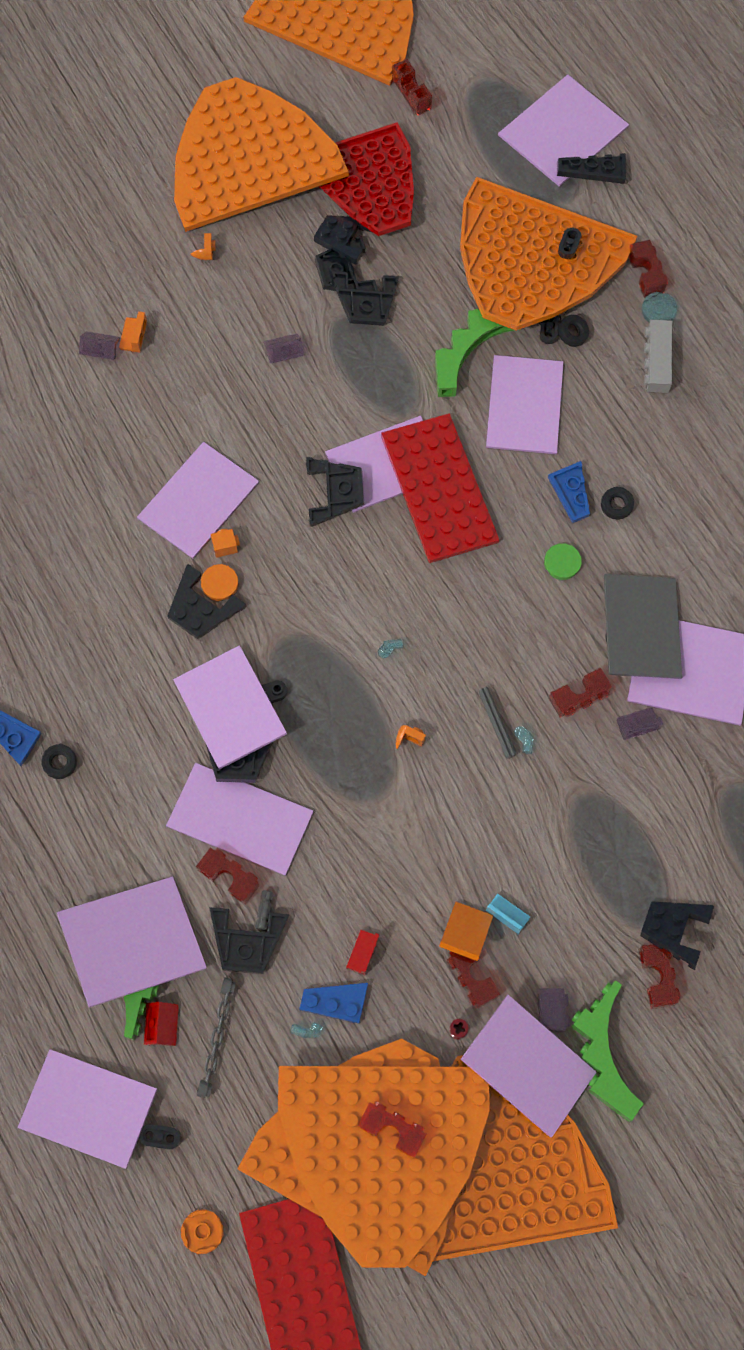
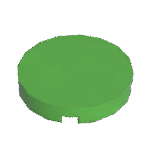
[544,543,582,580]

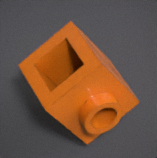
[210,529,240,558]

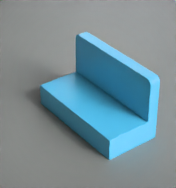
[486,893,530,934]

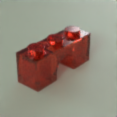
[392,59,432,115]
[629,240,668,298]
[548,668,612,718]
[196,847,259,905]
[638,944,680,1009]
[447,951,501,1009]
[357,1101,426,1158]

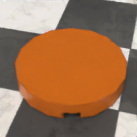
[201,564,238,601]
[181,1209,224,1254]

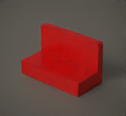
[346,930,380,976]
[144,1002,179,1046]

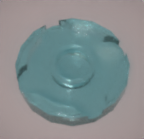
[642,292,677,323]

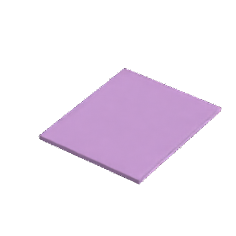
[498,75,629,187]
[627,620,744,726]
[57,877,207,1008]

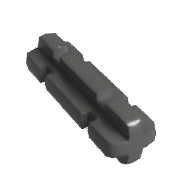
[255,890,273,930]

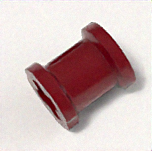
[449,1019,469,1040]

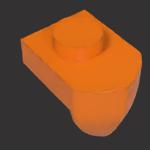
[191,233,216,260]
[396,725,426,749]

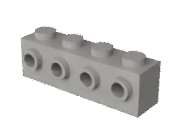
[644,320,672,393]

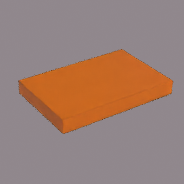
[439,902,493,961]

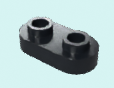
[558,228,581,259]
[539,315,559,344]
[261,680,287,703]
[139,1124,181,1150]

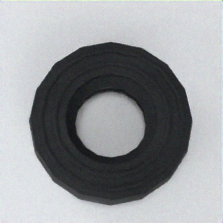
[558,314,589,347]
[601,487,634,520]
[41,744,77,779]

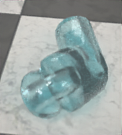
[378,639,403,658]
[514,726,533,754]
[290,1023,322,1038]

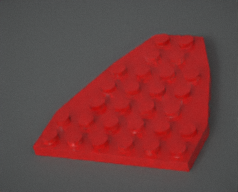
[318,122,414,237]

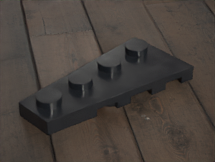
[557,153,626,184]

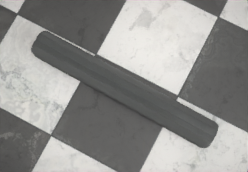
[479,687,516,759]

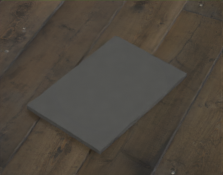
[604,574,682,679]

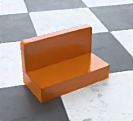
[119,311,147,353]

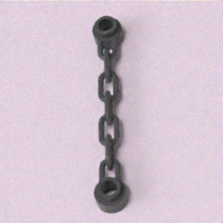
[197,977,236,1098]

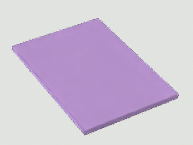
[486,355,563,454]
[325,416,423,513]
[137,442,259,559]
[173,645,287,769]
[461,995,596,1137]
[17,1049,157,1169]

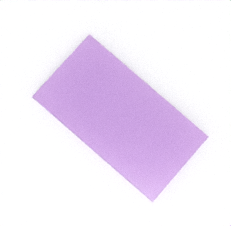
[166,763,314,876]

